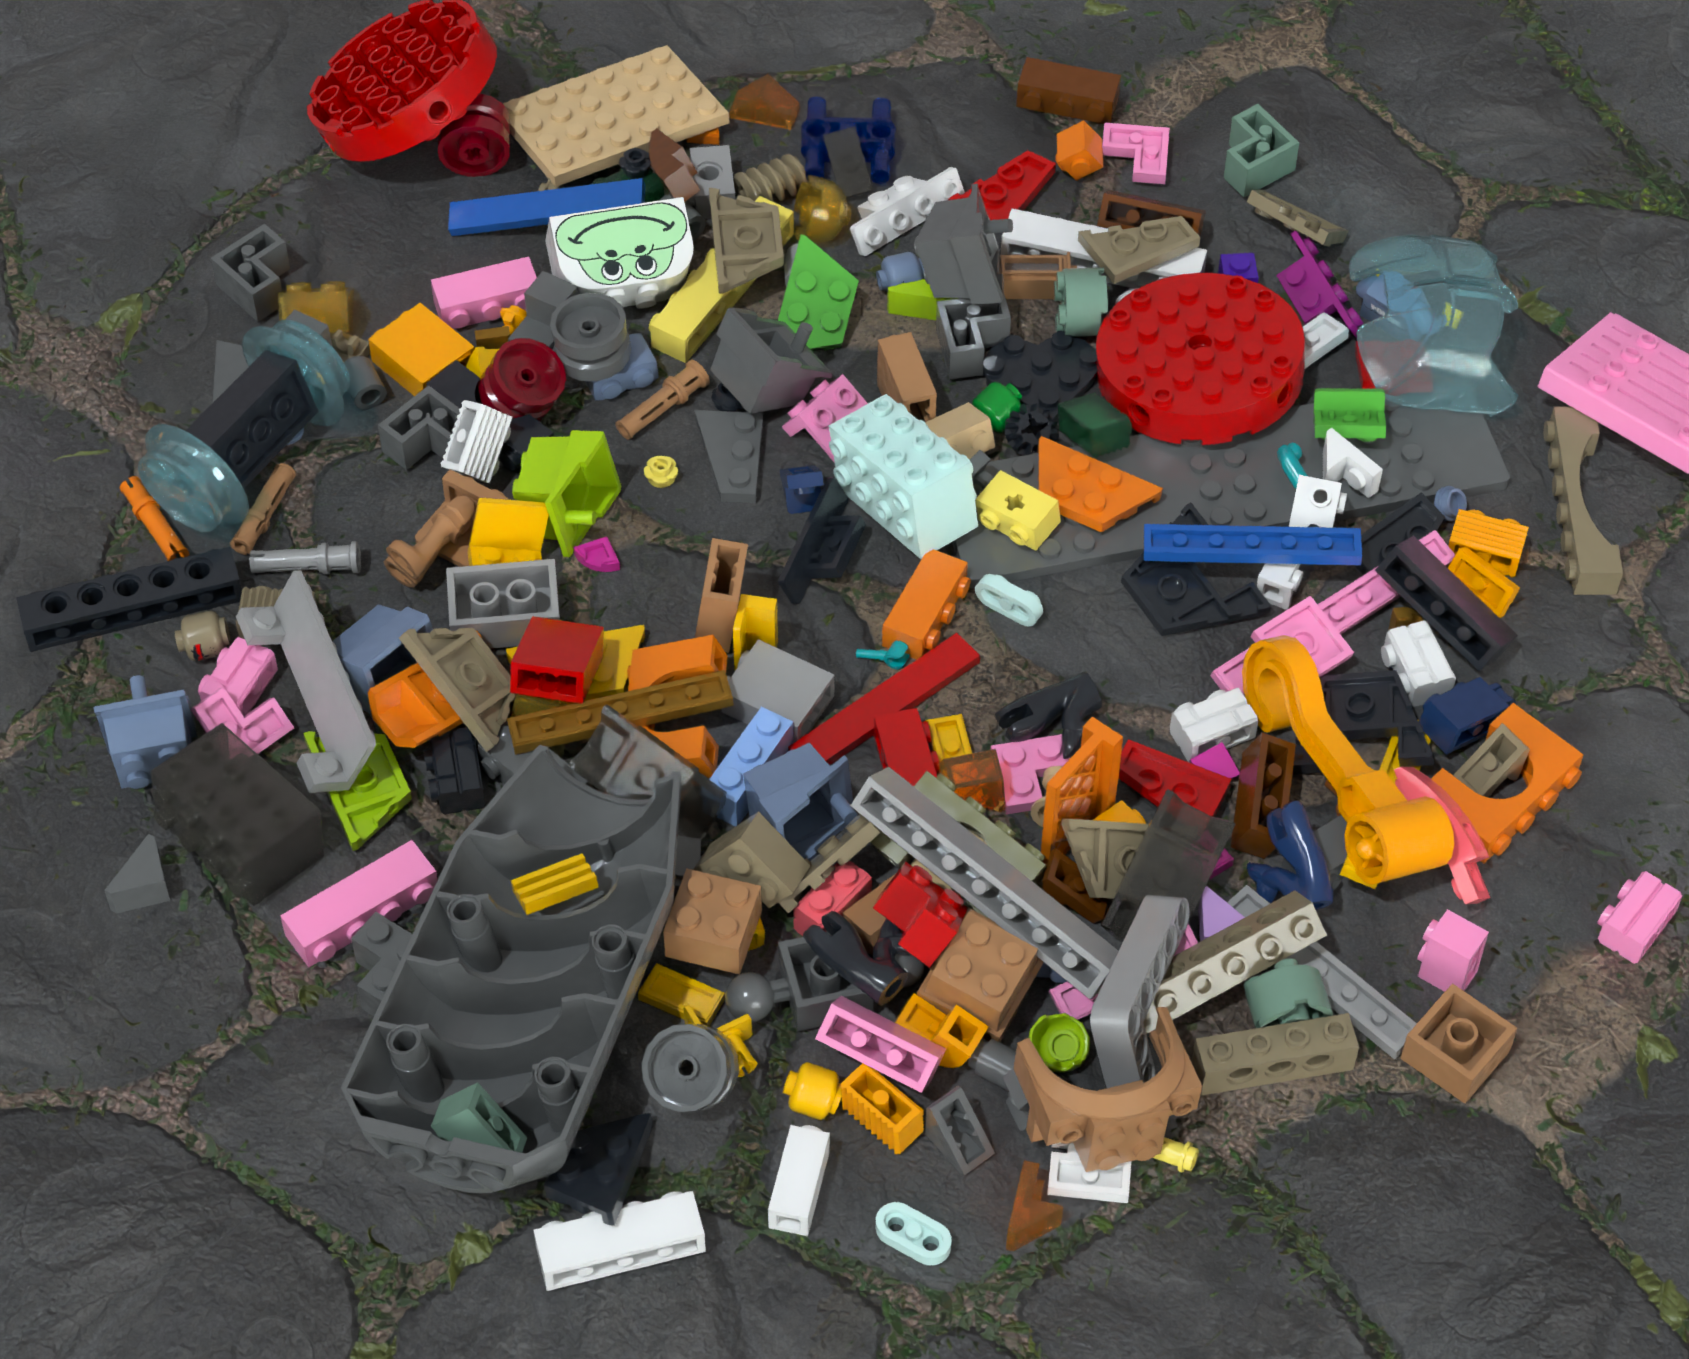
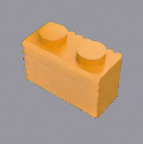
[1448,509,1529,577]
[841,1063,925,1154]

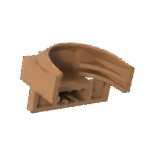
[1013,1007,1202,1172]

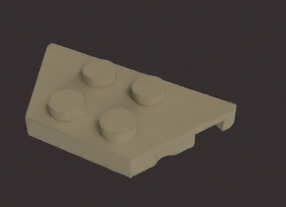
[709,188,784,294]
[399,628,516,752]
[1061,819,1197,900]

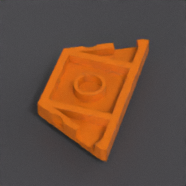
[1038,436,1163,532]

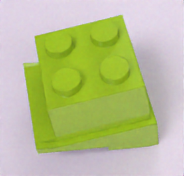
[512,430,622,557]

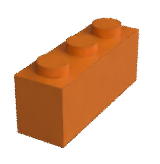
[882,549,971,660]

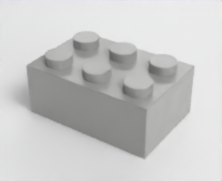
[446,559,560,649]

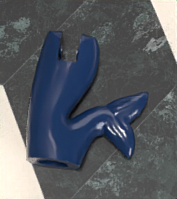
[1247,801,1333,910]

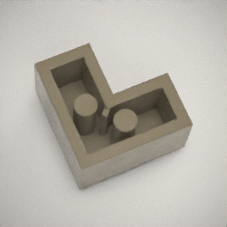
[693,811,811,908]

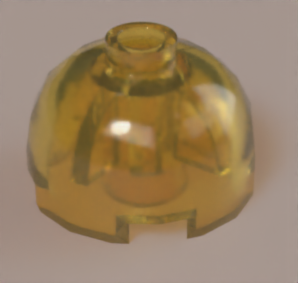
[794,175,851,244]

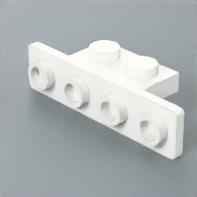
[850,167,965,256]

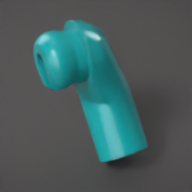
[1277,442,1308,489]

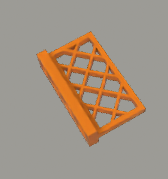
[1041,717,1123,867]

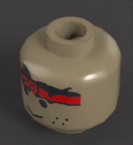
[175,611,231,661]

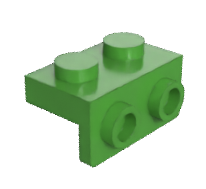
[1313,388,1386,442]

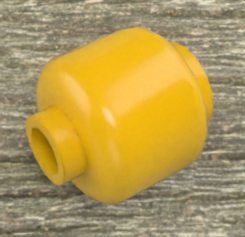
[783,1062,842,1120]

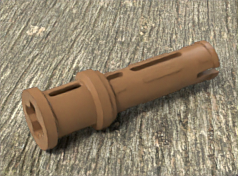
[615,360,710,440]

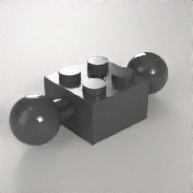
[725,932,925,1031]

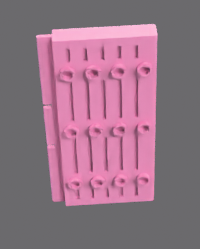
[1538,312,1689,474]

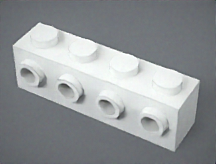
[533,1191,706,1291]

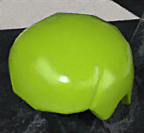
[1029,1013,1090,1073]

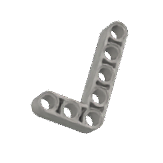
[1090,894,1189,1088]

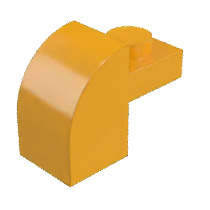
[894,993,989,1068]

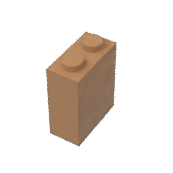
[877,332,937,422]
[695,538,748,653]

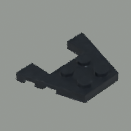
[1121,502,1271,636]
[1292,670,1434,774]

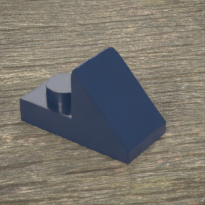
[780,465,823,514]

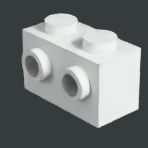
[1289,475,1347,528]

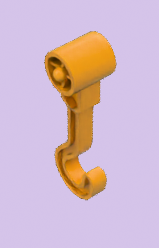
[1242,635,1454,885]

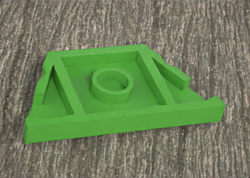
[778,235,859,352]

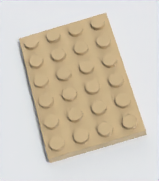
[503,45,729,187]

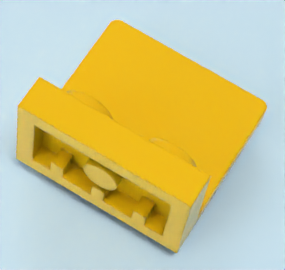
[467,498,549,566]

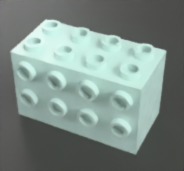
[829,394,978,559]

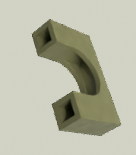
[870,771,1046,919]

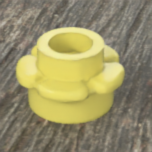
[644,456,678,488]

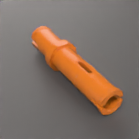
[120,476,189,561]

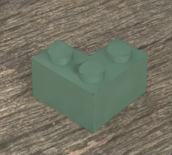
[1224,104,1299,197]

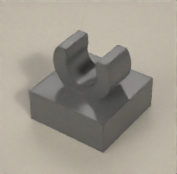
[970,450,994,496]

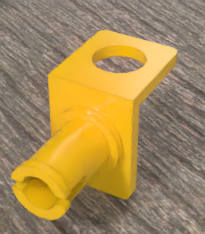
[684,1004,757,1077]

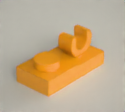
[1448,546,1520,618]

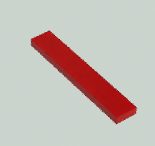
[788,633,980,765]

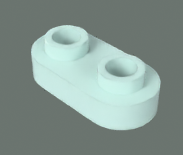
[975,574,1043,626]
[876,1202,951,1265]

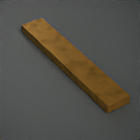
[507,670,734,755]

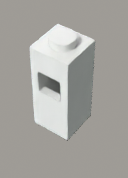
[768,1125,830,1236]

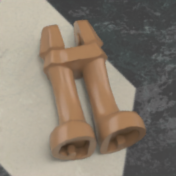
[383,496,475,588]

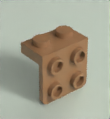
[415,469,509,567]

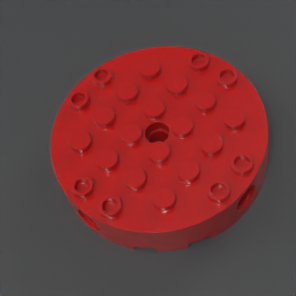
[307,0,497,161]
[1096,273,1305,445]

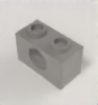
[688,145,735,218]

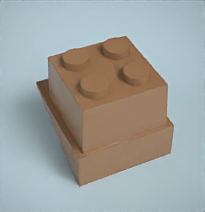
[917,907,1044,1042]

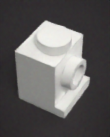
[1257,563,1304,610]

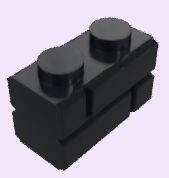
[423,727,485,815]

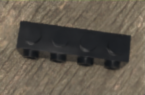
[1375,536,1518,671]

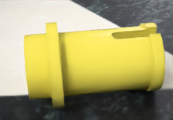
[1153,1137,1199,1173]

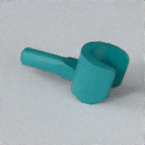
[856,641,910,670]

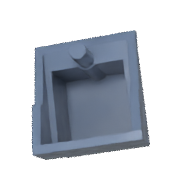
[333,605,433,734]
[94,675,197,789]
[743,743,857,861]

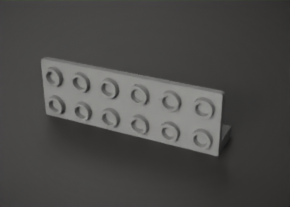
[236,570,376,793]

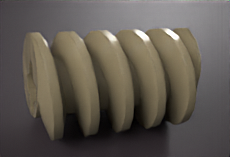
[733,154,808,202]

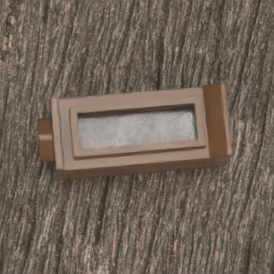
[999,252,1077,299]

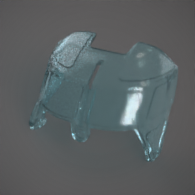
[1349,235,1518,417]

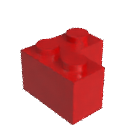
[873,861,968,968]

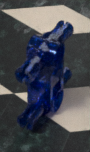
[801,96,896,184]

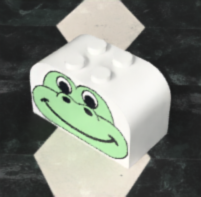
[545,197,693,308]

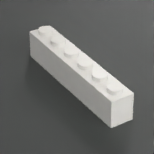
[1001,209,1207,288]

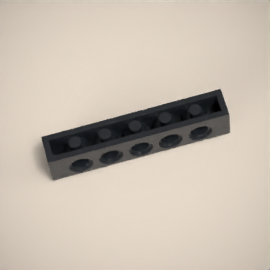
[16,546,242,652]

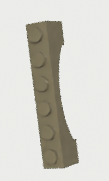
[1543,407,1623,595]

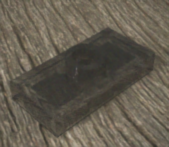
[823,126,873,200]

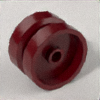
[438,93,510,177]
[479,338,566,422]

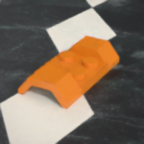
[368,630,482,748]

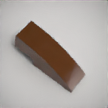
[649,128,700,202]

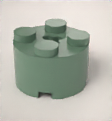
[1054,267,1108,337]
[1244,958,1333,1028]

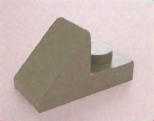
[1453,723,1530,797]

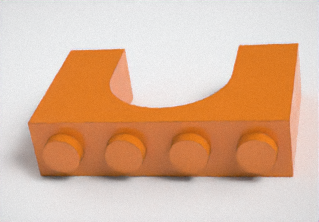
[617,635,728,791]
[1431,703,1584,864]

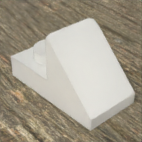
[1323,428,1383,498]

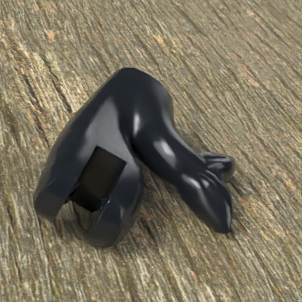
[995,671,1102,759]
[803,911,909,1006]

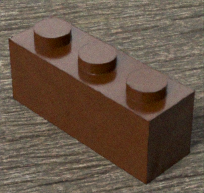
[1016,57,1121,124]
[1097,190,1206,237]
[1230,732,1296,859]

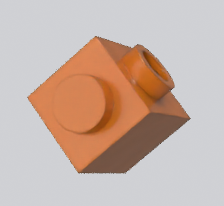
[1056,120,1103,181]

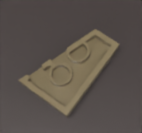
[1247,190,1348,247]
[1078,216,1200,284]
[778,814,881,913]

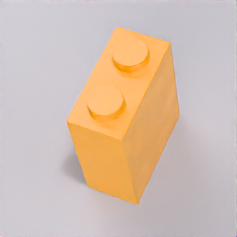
[368,303,475,396]

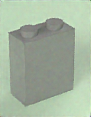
[722,639,834,742]

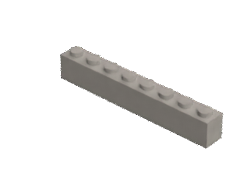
[850,767,1119,999]

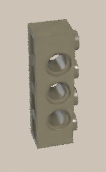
[1192,1013,1359,1096]

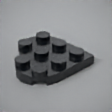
[983,331,1098,422]

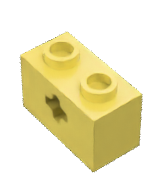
[976,470,1061,551]

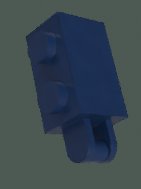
[1419,677,1516,754]

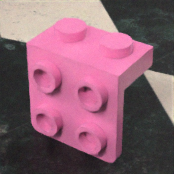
[782,374,868,463]

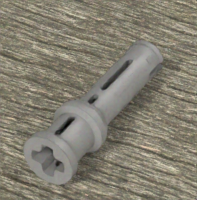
[249,541,361,575]

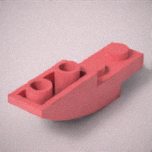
[1394,767,1490,904]

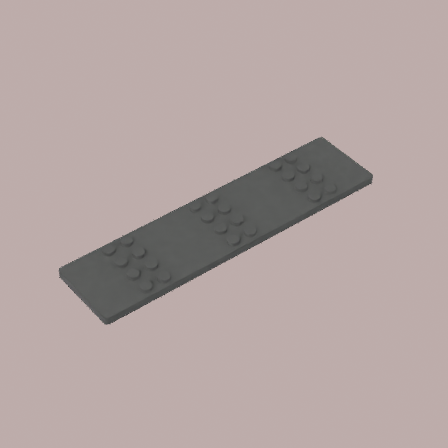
[952,377,1510,589]

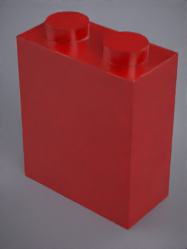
[510,616,604,704]

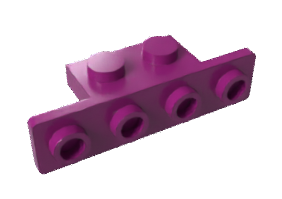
[1276,230,1365,341]

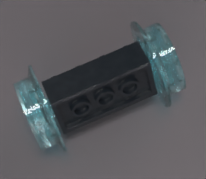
[138,320,351,532]

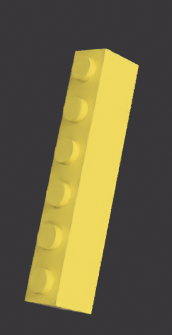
[649,196,794,363]

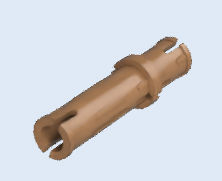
[230,463,296,555]

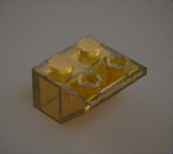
[278,281,354,333]

